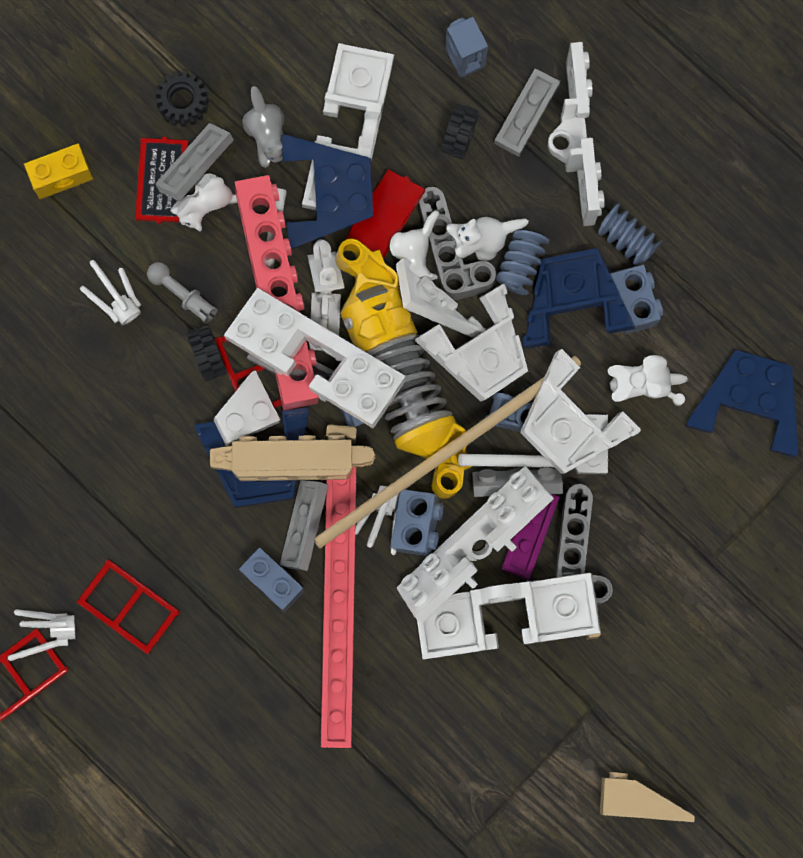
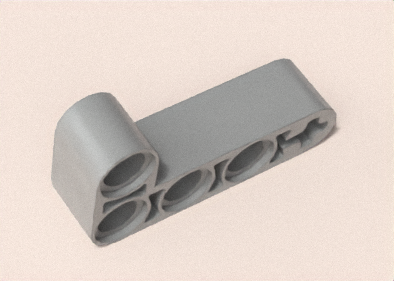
[419,187,496,300]
[555,484,613,605]

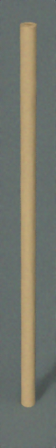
[313,356,581,549]

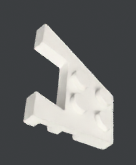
[415,283,528,401]
[520,349,641,474]

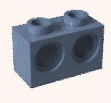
[446,17,488,78]
[611,265,663,335]
[390,490,443,556]
[239,547,304,613]

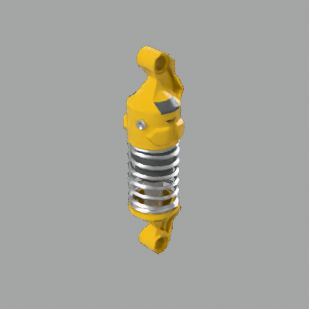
[335,239,472,499]

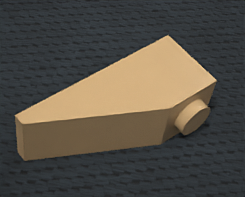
[600,772,694,822]

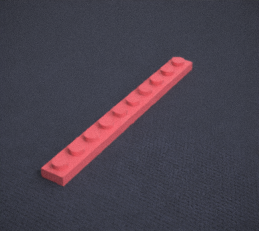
[321,467,357,748]

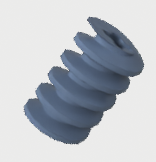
[598,203,663,266]
[496,230,550,295]

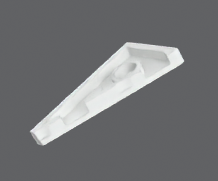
[396,258,486,338]

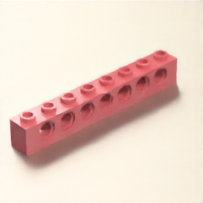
[235,175,319,411]

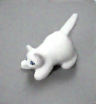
[170,173,237,231]
[390,210,439,281]
[446,217,529,261]
[608,355,688,402]

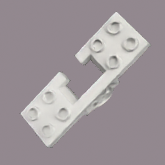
[548,42,604,226]
[302,43,394,210]
[224,288,406,428]
[397,466,554,623]
[417,573,601,659]

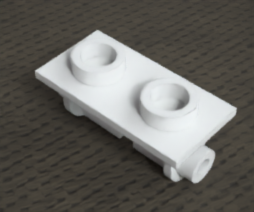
[307,239,344,292]
[309,291,341,351]

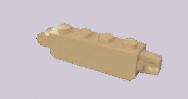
[210,435,376,481]

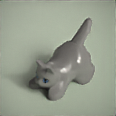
[242,86,284,168]

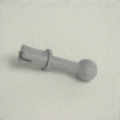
[147,262,217,323]

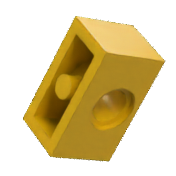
[24,143,93,199]

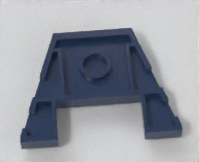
[282,135,374,248]
[523,248,635,349]
[685,350,798,458]
[195,407,309,508]

